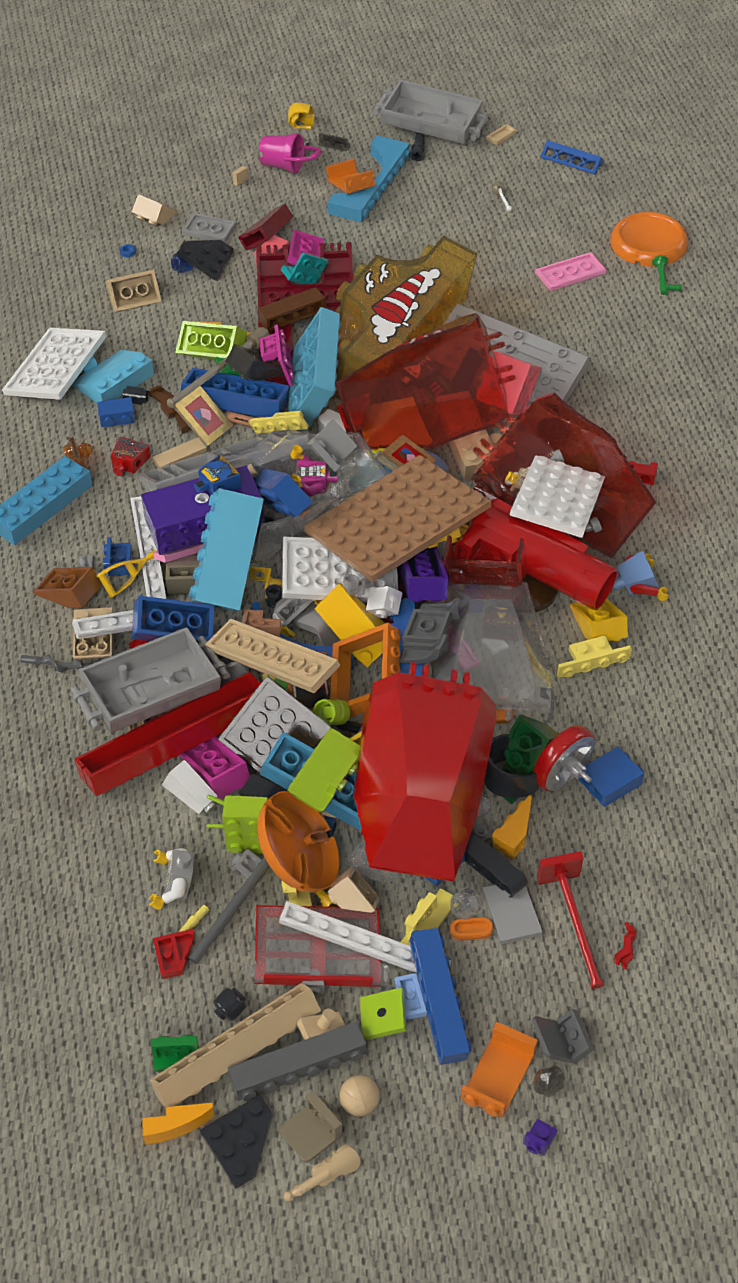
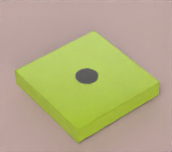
[360,987,407,1040]

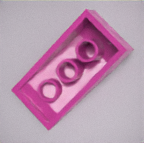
[179,736,250,799]

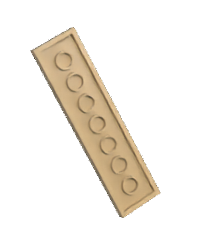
[205,619,340,693]

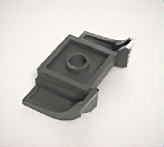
[399,598,460,664]

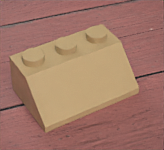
[105,270,162,312]

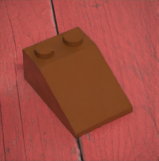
[33,567,103,609]

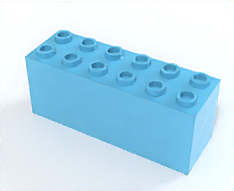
[189,488,264,612]

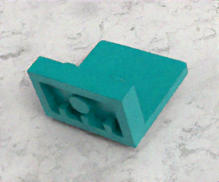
[281,252,328,284]

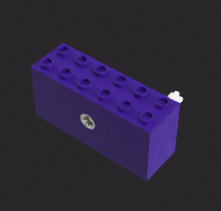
[141,465,265,555]

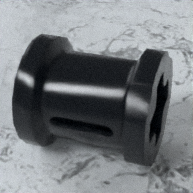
[265,584,282,608]

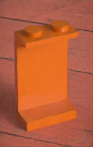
[325,159,375,194]
[461,1021,538,1118]

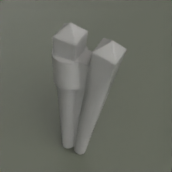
[79,555,93,567]

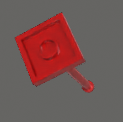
[536,851,604,989]

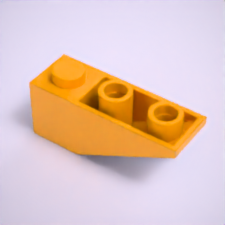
[492,795,532,859]

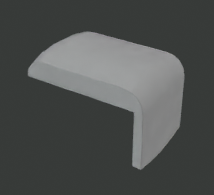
[290,602,341,646]

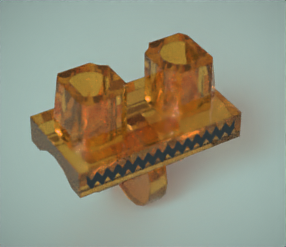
[62,437,93,468]

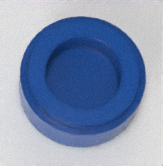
[120,244,136,258]

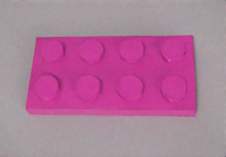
[287,229,324,266]

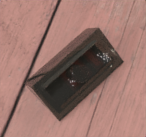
[319,133,350,151]

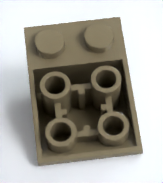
[166,553,199,595]

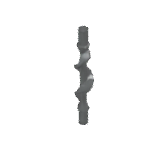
[21,655,89,673]

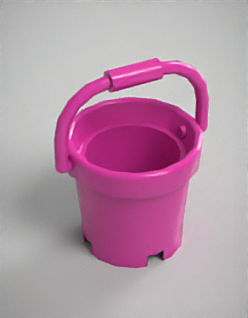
[259,133,322,173]

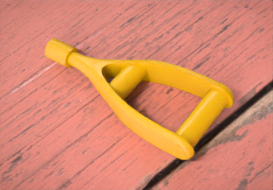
[96,550,156,598]

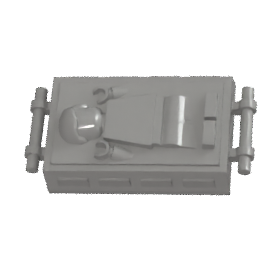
[373,79,489,144]
[71,627,230,733]

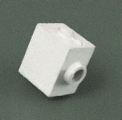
[366,586,402,618]

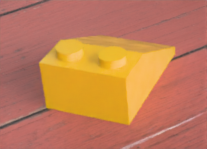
[570,599,628,641]

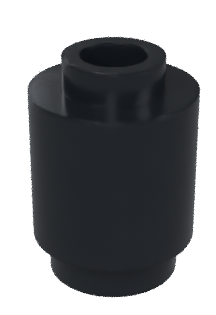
[122,386,148,405]

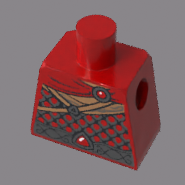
[111,436,151,476]

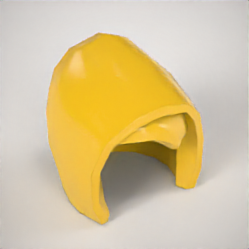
[288,103,314,129]

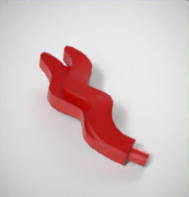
[614,922,637,970]

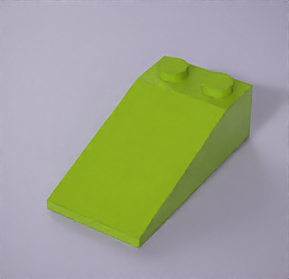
[175,321,247,361]

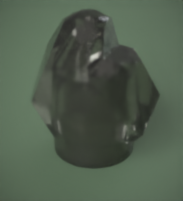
[533,1065,565,1097]

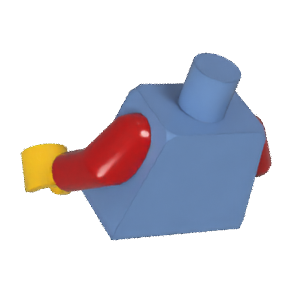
[613,551,669,601]

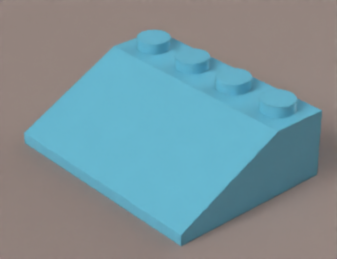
[72,350,154,403]

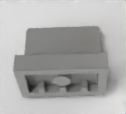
[307,420,357,472]

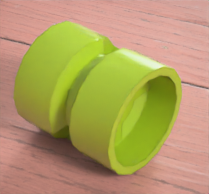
[313,699,350,725]

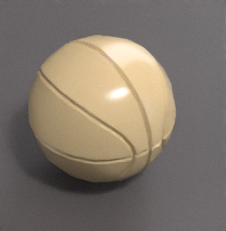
[339,1075,380,1117]

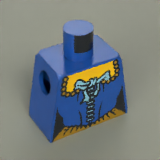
[194,454,241,494]

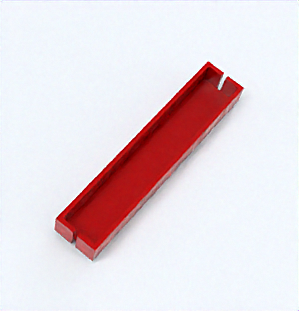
[74,672,261,796]

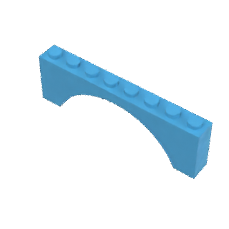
[327,135,411,222]

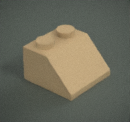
[132,194,178,226]
[328,865,380,913]

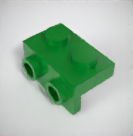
[151,1035,199,1072]

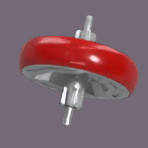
[533,725,595,792]

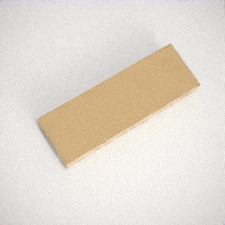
[152,437,207,468]

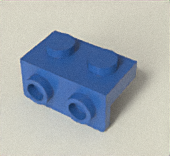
[103,537,132,576]

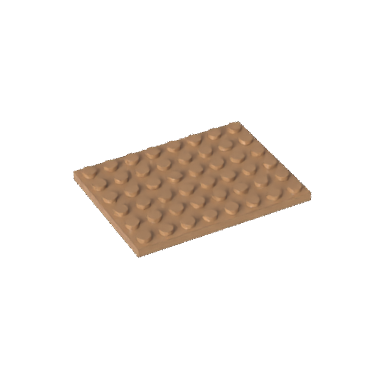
[304,455,491,582]

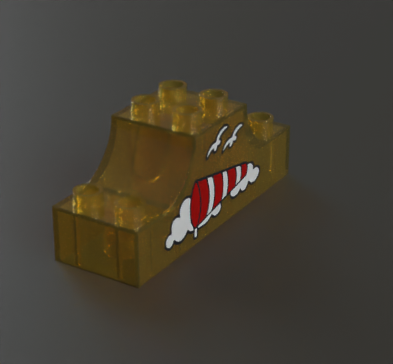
[335,236,478,405]

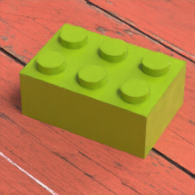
[222,795,268,855]

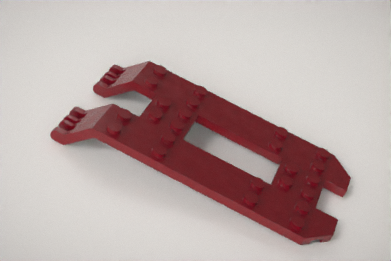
[256,242,360,387]

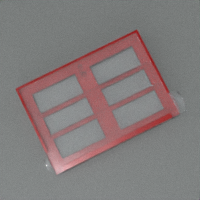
[250,905,388,987]

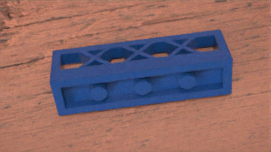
[540,140,604,175]

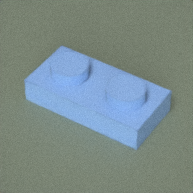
[394,973,427,1020]

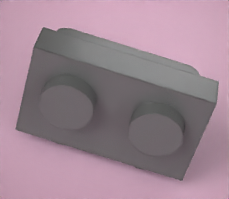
[532,1009,594,1063]

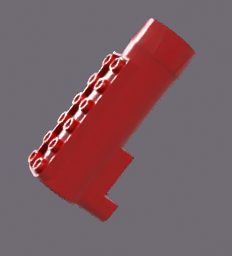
[454,499,618,610]

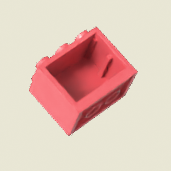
[476,351,542,416]

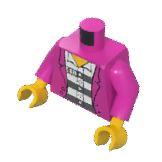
[290,445,338,497]

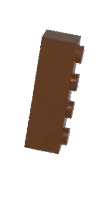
[258,287,325,331]

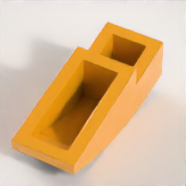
[143,1103,214,1145]

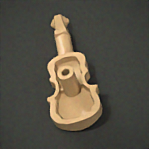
[283,1145,360,1202]

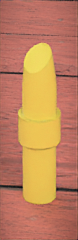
[179,905,210,932]

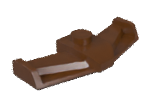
[148,385,192,434]

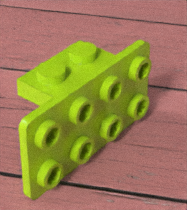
[288,728,360,812]

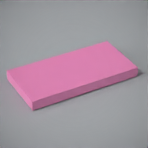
[535,252,607,291]

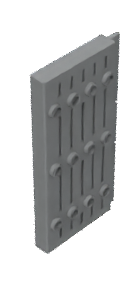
[425,303,590,419]
[139,430,310,491]

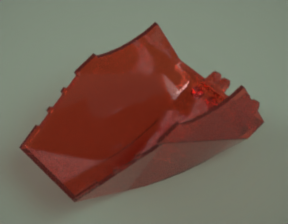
[335,313,516,450]
[471,392,656,558]

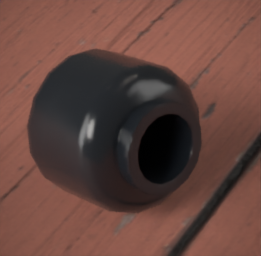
[213,987,247,1021]

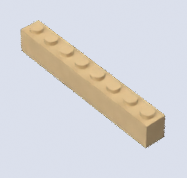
[149,983,321,1107]

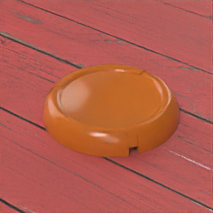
[610,212,688,267]
[257,791,340,892]

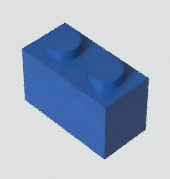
[97,397,135,427]

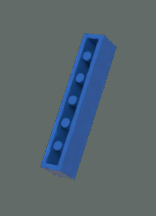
[409,928,471,1065]

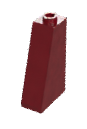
[238,203,294,250]

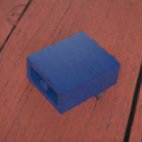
[579,747,644,807]

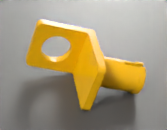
[250,566,282,598]

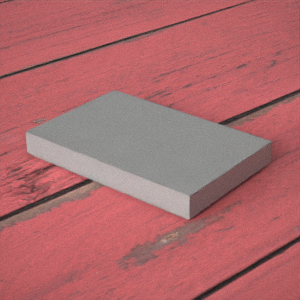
[182,213,237,243]
[482,885,542,945]

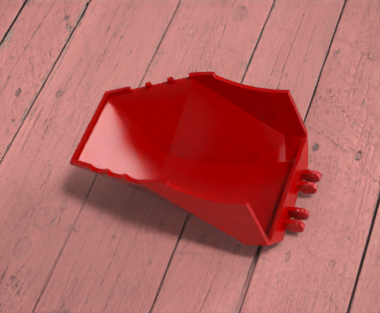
[353,662,496,882]

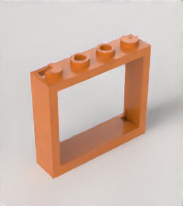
[330,623,401,718]

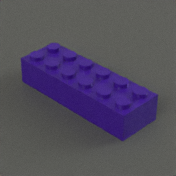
[399,547,448,602]

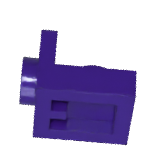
[524,1119,558,1156]

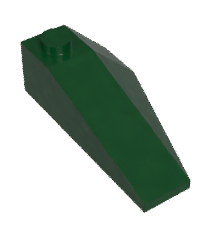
[501,714,559,805]

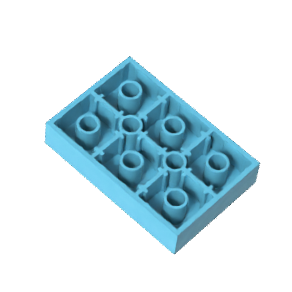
[288,307,341,431]

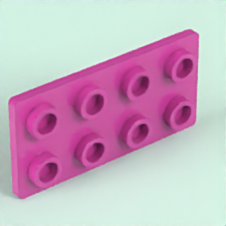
[259,324,295,387]

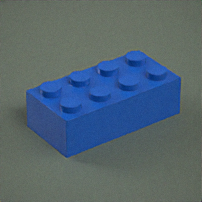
[132,596,214,644]

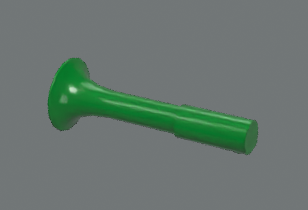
[652,255,682,295]

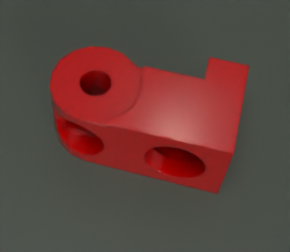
[623,461,658,485]

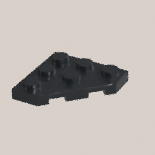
[176,240,234,280]
[200,1095,272,1189]

